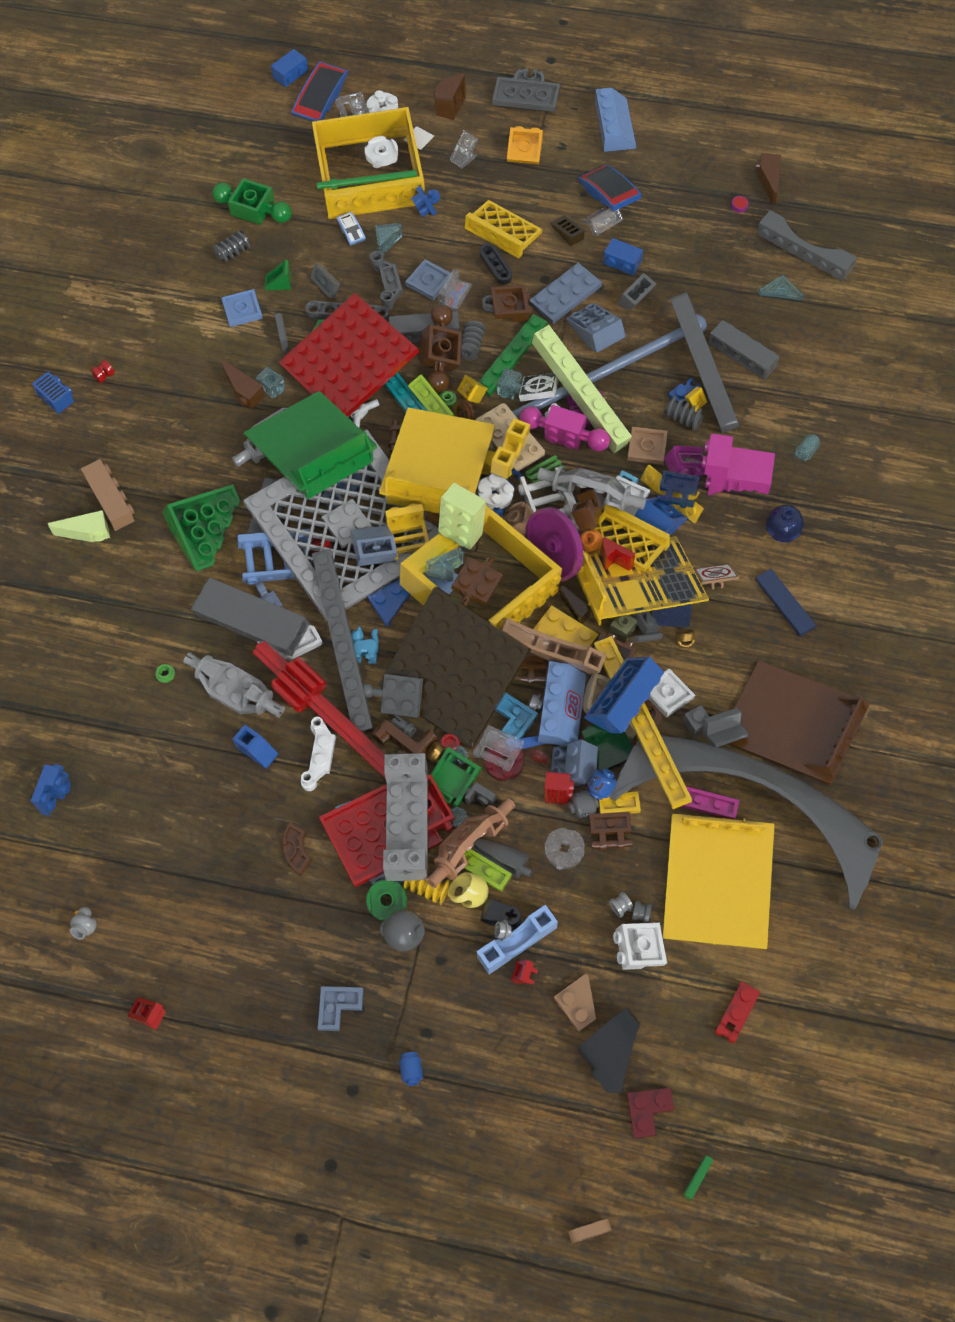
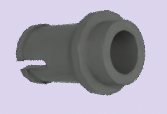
[391,715,416,738]

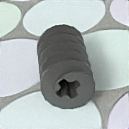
[212,230,251,262]
[461,321,486,361]
[663,396,704,431]

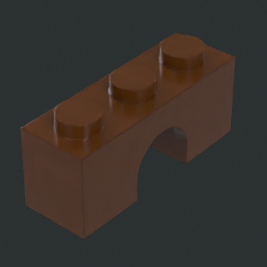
[571,487,605,532]

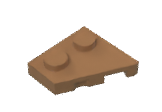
[554,973,596,1033]

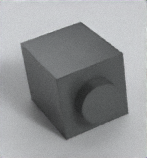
[683,705,709,739]

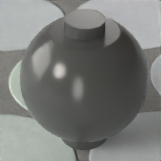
[380,909,425,952]

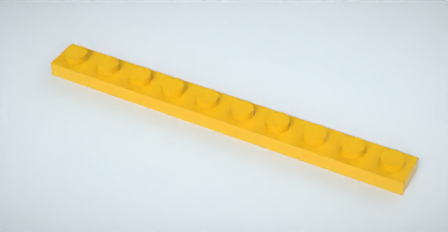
[594,636,692,809]

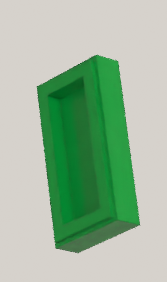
[682,1156,713,1202]

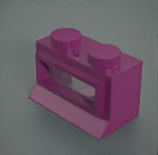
[664,446,705,477]

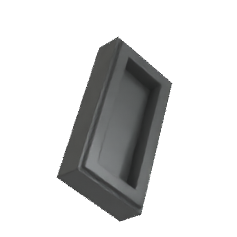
[275,313,289,352]

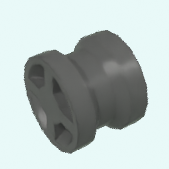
[632,900,652,923]

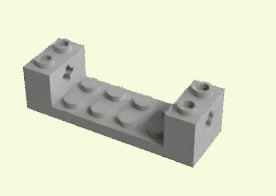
[383,753,428,881]

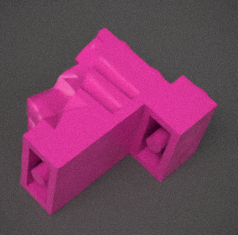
[702,433,775,495]

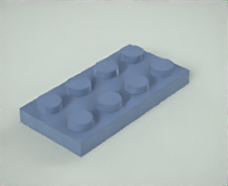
[529,263,602,324]

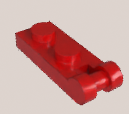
[715,981,760,1044]

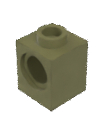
[610,615,637,642]

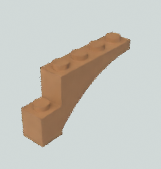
[500,618,606,674]

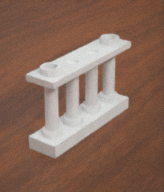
[518,467,585,536]

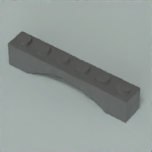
[757,210,857,281]

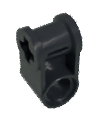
[480,899,521,930]

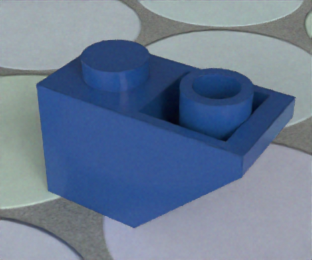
[232,725,279,769]

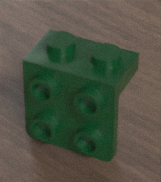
[582,724,633,770]

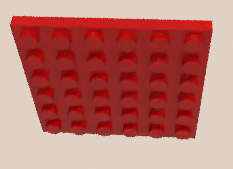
[279,293,419,417]

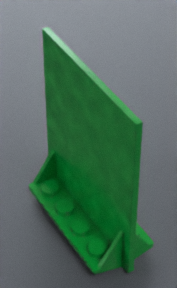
[244,391,377,499]

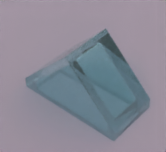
[375,223,403,255]

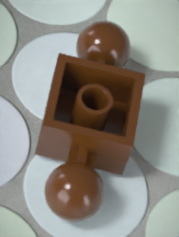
[420,304,462,393]

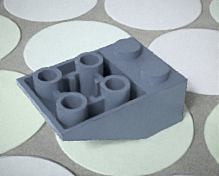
[566,303,626,352]

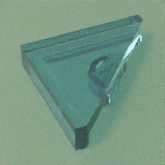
[758,275,804,300]

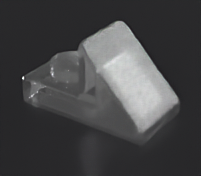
[449,130,479,168]

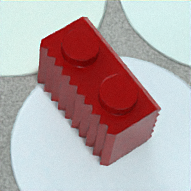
[544,771,574,805]

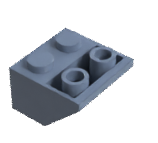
[351,525,397,566]
[551,739,598,788]

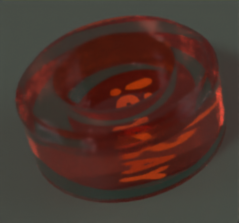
[529,748,549,765]

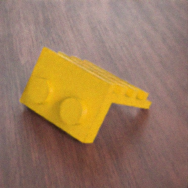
[385,503,429,560]

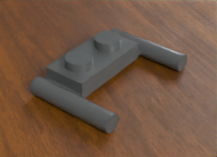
[630,611,663,643]

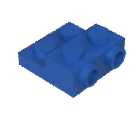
[31,764,71,816]

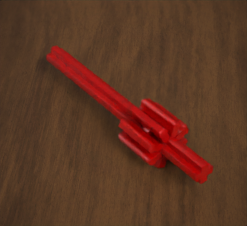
[253,641,386,779]

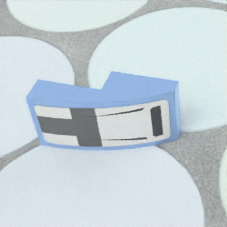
[336,212,366,246]

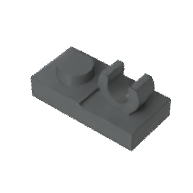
[310,263,340,298]

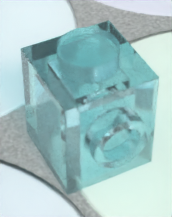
[497,368,522,400]

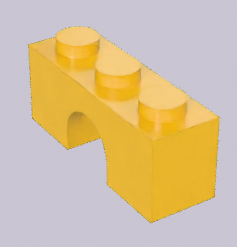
[491,418,530,479]

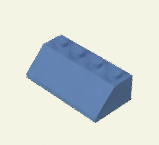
[595,88,636,152]

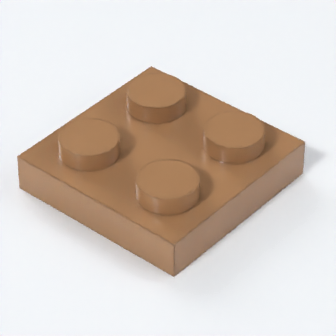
[627,427,668,465]

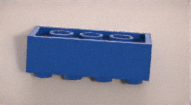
[584,657,665,733]

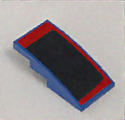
[291,61,348,122]
[578,165,641,212]

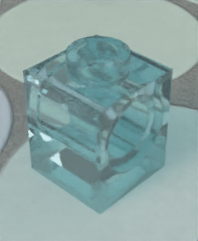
[256,367,285,399]

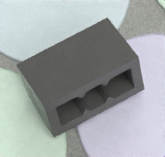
[618,273,656,310]

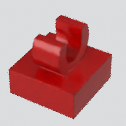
[510,960,538,984]

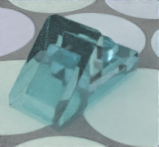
[426,547,464,582]

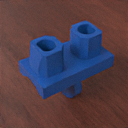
[411,186,440,217]

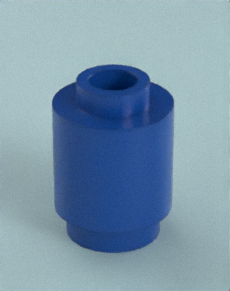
[399,1052,423,1086]

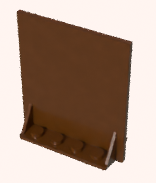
[728,660,870,786]

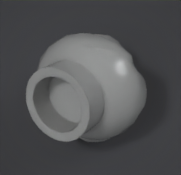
[70,907,97,939]

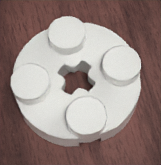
[367,90,398,113]
[365,136,398,168]
[477,474,514,509]

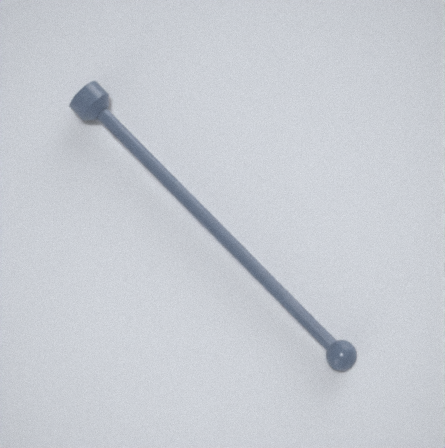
[512,314,707,419]

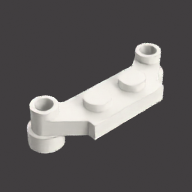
[301,717,336,791]

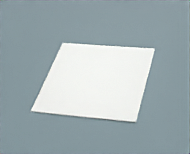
[404,126,434,150]

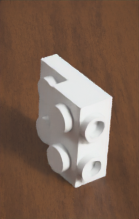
[613,923,667,970]

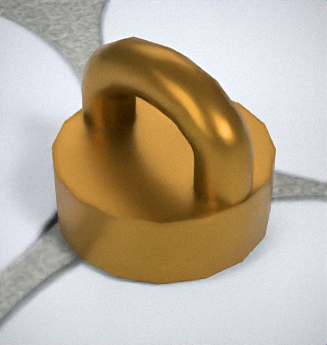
[676,629,695,648]
[426,742,446,763]

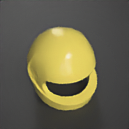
[448,872,489,908]

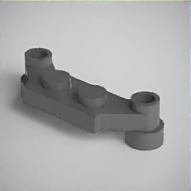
[370,251,403,311]

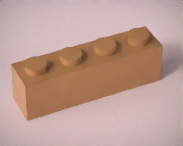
[81,459,135,531]

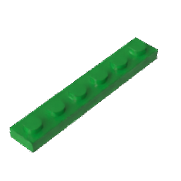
[479,314,547,397]

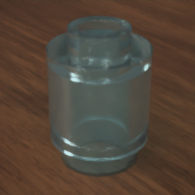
[795,434,821,461]

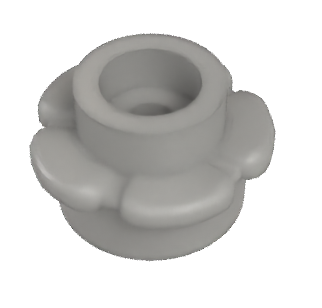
[528,694,543,711]
[494,920,511,941]

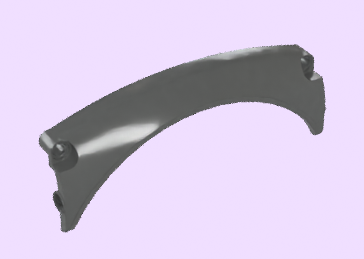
[610,735,883,910]

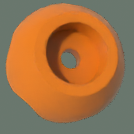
[580,529,602,552]

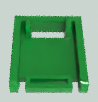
[428,747,483,808]

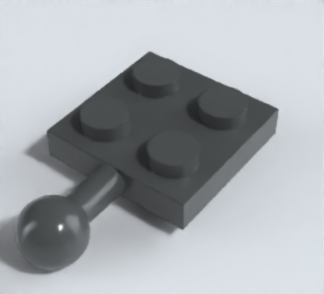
[363,674,423,718]

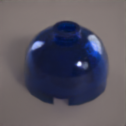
[766,505,804,542]

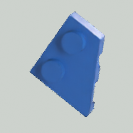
[368,579,410,627]

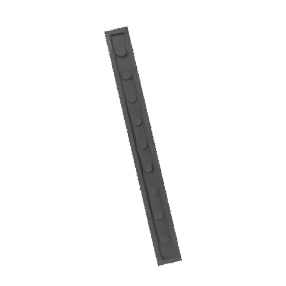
[312,549,374,732]

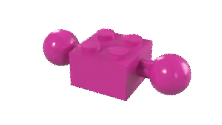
[519,405,610,452]

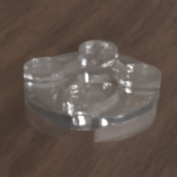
[544,828,585,870]

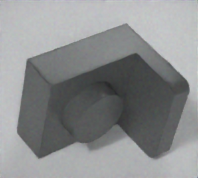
[464,782,496,806]

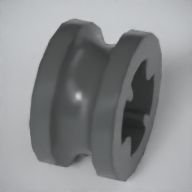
[482,295,494,313]

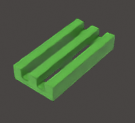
[525,455,566,483]

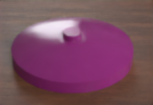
[526,507,583,582]

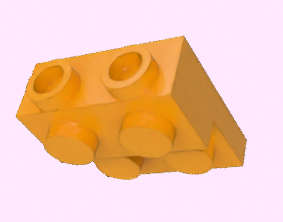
[507,126,543,164]

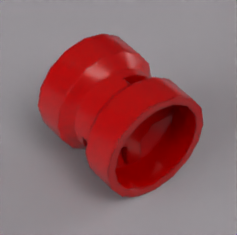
[90,359,115,384]

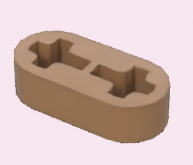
[568,1219,612,1243]

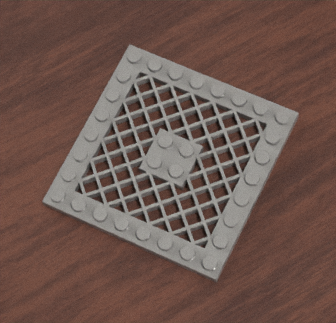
[244,430,440,622]

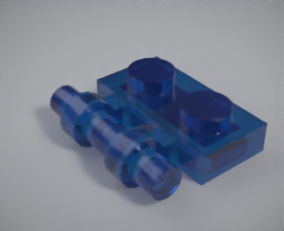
[657,471,700,508]

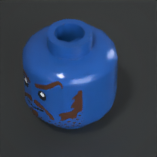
[587,768,617,800]

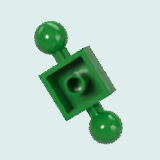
[212,178,292,225]

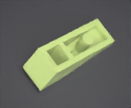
[48,510,110,542]

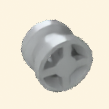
[609,892,634,918]

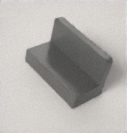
[702,708,748,747]

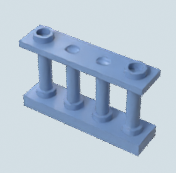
[237,529,316,585]

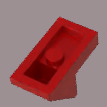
[600,537,636,571]
[128,997,166,1029]

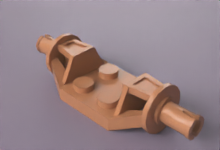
[426,798,515,888]

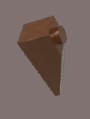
[756,153,781,204]
[221,360,266,409]

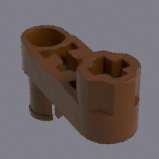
[371,719,438,754]

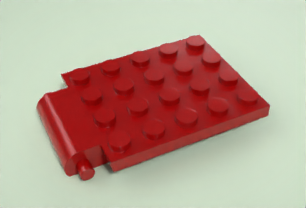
[319,774,456,887]

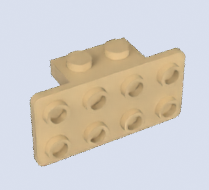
[476,403,545,471]

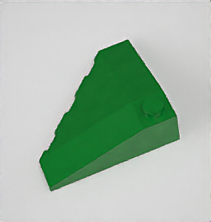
[162,484,240,572]

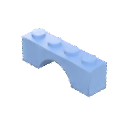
[477,905,558,975]

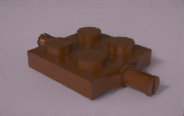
[451,555,503,606]

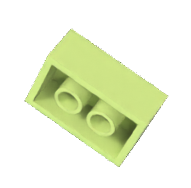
[438,483,486,550]

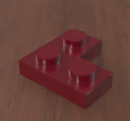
[627,1088,674,1139]

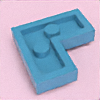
[495,693,538,743]

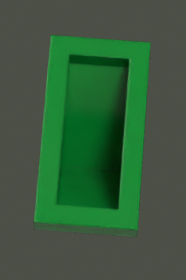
[264,260,292,290]

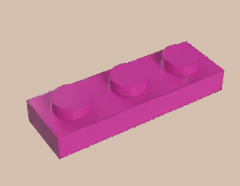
[680,786,740,820]

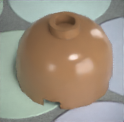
[501,502,534,537]

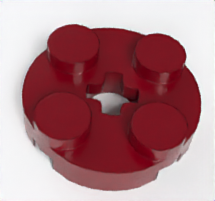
[484,741,524,781]

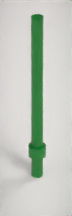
[317,170,417,189]

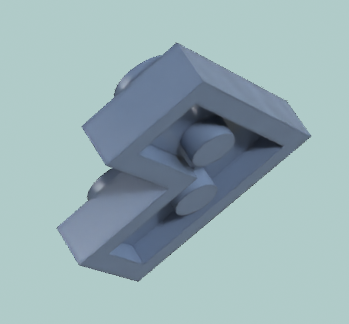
[318,986,364,1031]

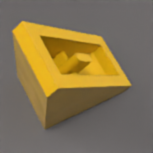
[457,375,488,404]

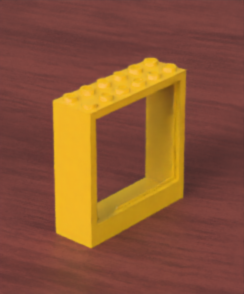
[312,107,425,219]
[400,505,562,628]

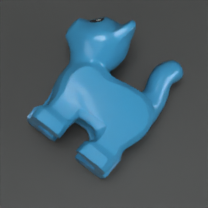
[351,626,379,664]

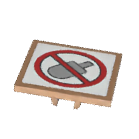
[694,564,739,589]

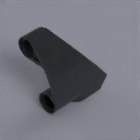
[577,1008,641,1093]

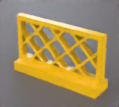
[465,200,542,259]
[589,504,670,572]

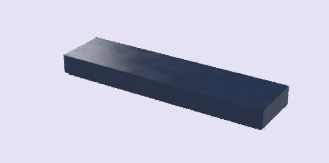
[755,569,816,637]

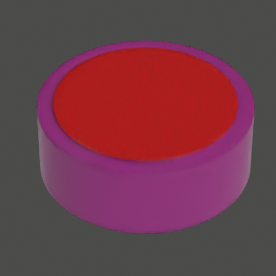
[731,196,749,213]

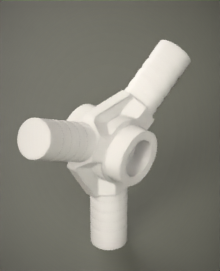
[350,399,379,427]

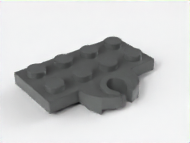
[492,68,560,112]

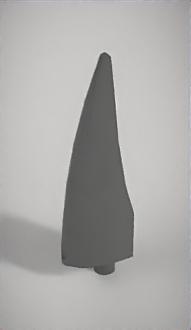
[471,838,533,879]

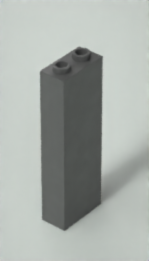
[191,577,310,657]

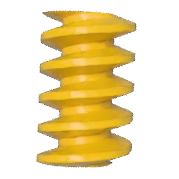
[404,880,449,905]

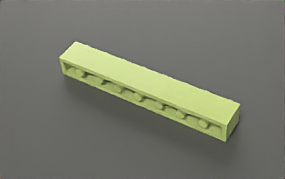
[532,325,632,454]

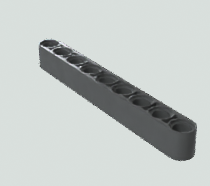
[670,292,740,433]

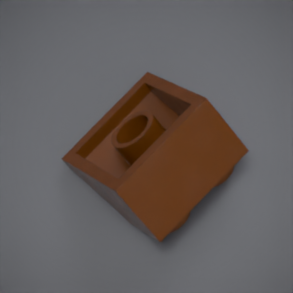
[433,73,466,120]

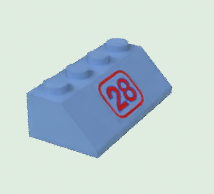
[538,661,586,745]

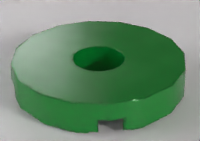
[366,879,407,920]

